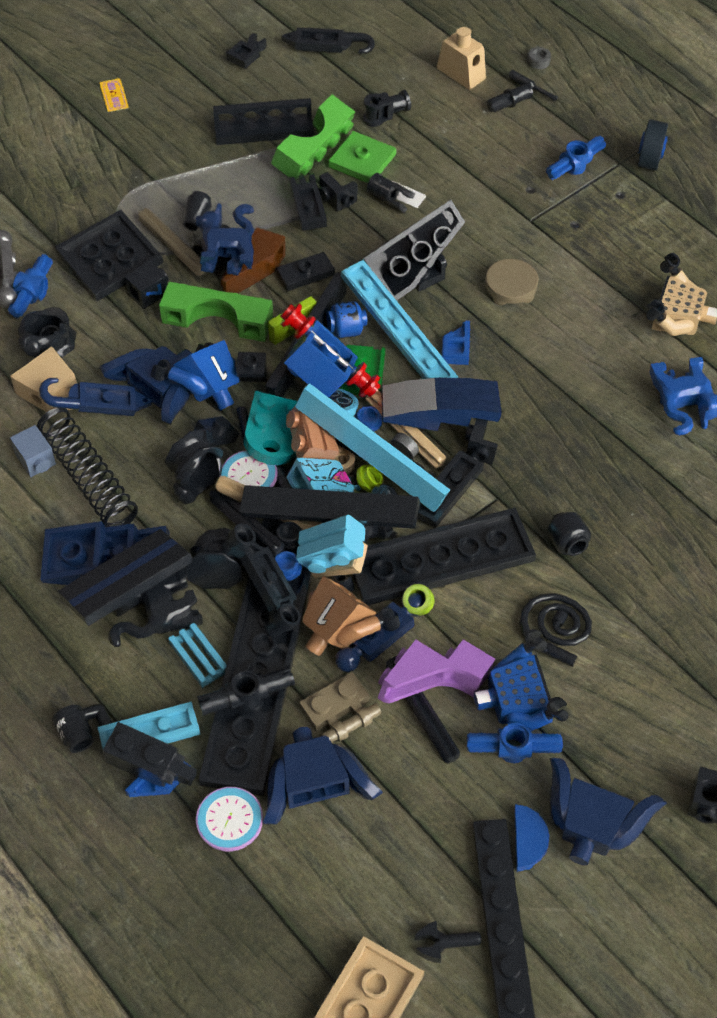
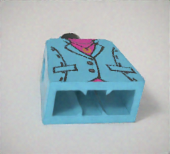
[286,458,361,492]

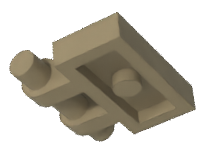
[299,672,382,743]

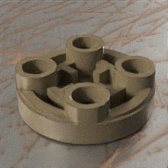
[485,259,539,305]

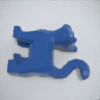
[649,357,717,435]

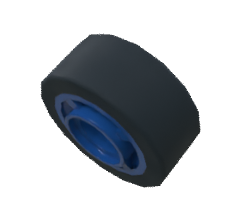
[638,119,668,170]

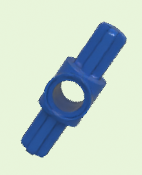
[546,136,606,180]
[8,254,53,319]
[466,723,563,763]

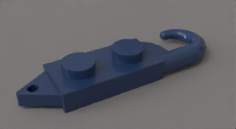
[39,378,153,416]

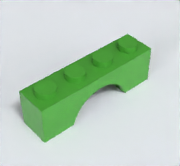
[271,95,355,180]
[159,282,273,342]

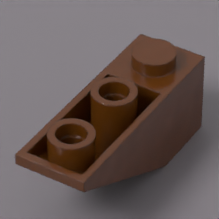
[221,227,286,294]

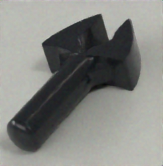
[415,921,481,963]

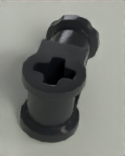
[363,90,411,127]

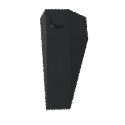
[359,200,465,301]

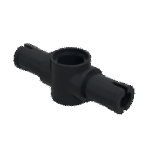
[197,666,295,716]

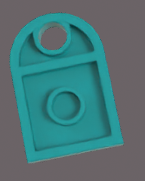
[243,391,298,465]

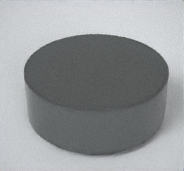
[527,47,551,69]
[390,433,419,459]

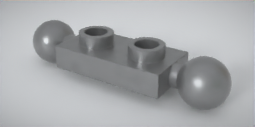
[0,230,17,308]

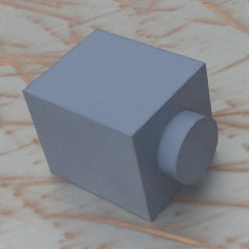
[10,425,56,477]

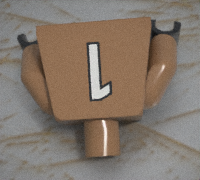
[302,575,400,656]

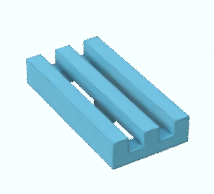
[168,623,227,688]

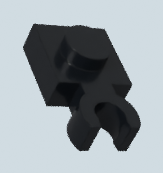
[226,33,267,69]

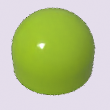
[402,584,435,616]

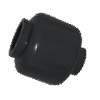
[547,512,591,556]

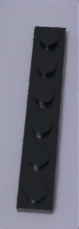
[472,819,535,1018]

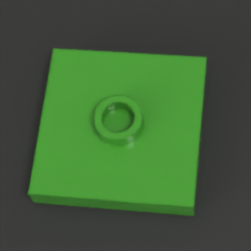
[329,131,396,183]

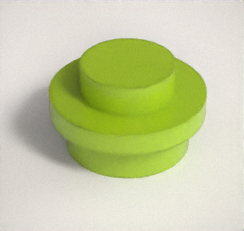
[356,464,383,493]

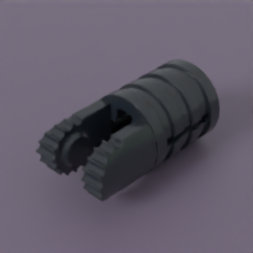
[366,173,415,213]

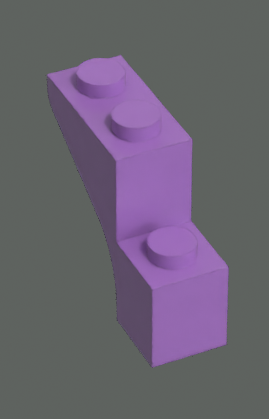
[378,640,495,703]

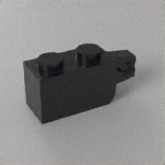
[102,722,197,787]

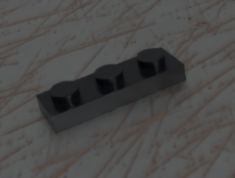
[417,450,484,528]

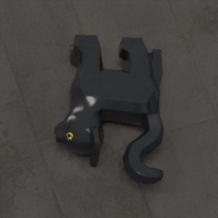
[108,568,203,647]

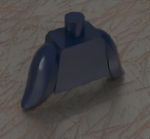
[99,346,192,425]
[263,727,383,825]
[550,758,667,866]

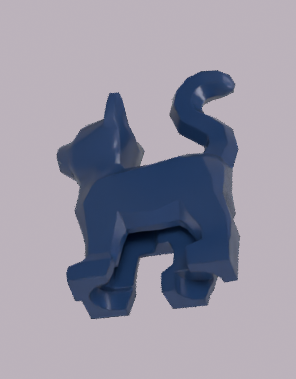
[195,203,254,275]

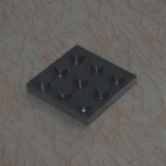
[55,209,164,301]

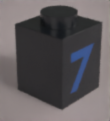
[125,261,169,309]

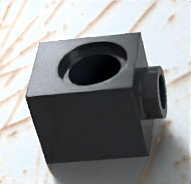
[687,766,717,824]

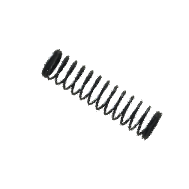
[37,407,138,527]

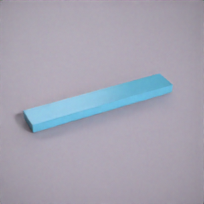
[341,260,458,379]
[295,383,450,512]

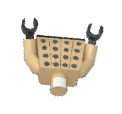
[646,253,717,336]

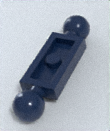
[335,593,425,672]

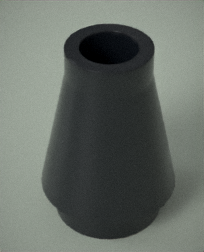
[183,191,212,231]

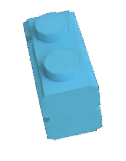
[296,514,366,573]

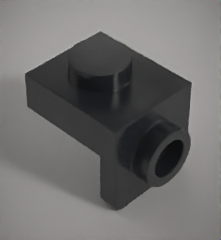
[318,172,358,212]
[236,352,268,382]
[193,416,240,447]
[464,419,498,465]

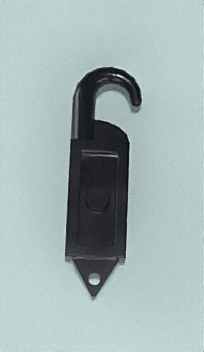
[281,27,375,54]

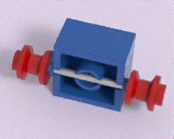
[280,303,381,398]

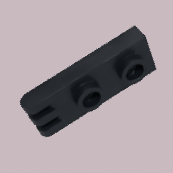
[289,173,327,231]

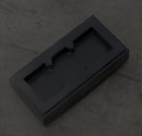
[277,252,335,292]

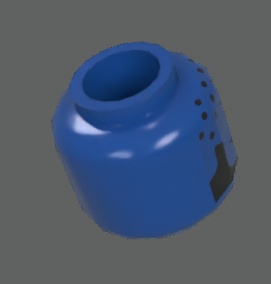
[326,301,368,338]

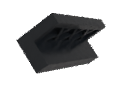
[213,98,314,145]

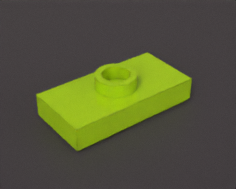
[268,296,317,345]

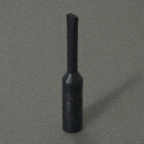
[508,70,558,101]

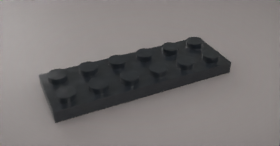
[353,508,536,606]

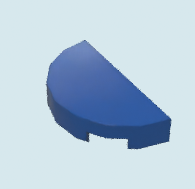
[514,804,550,872]

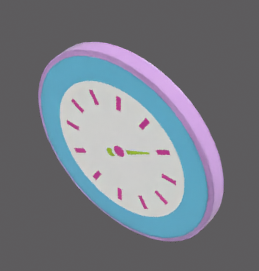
[221,450,278,487]
[196,787,263,851]

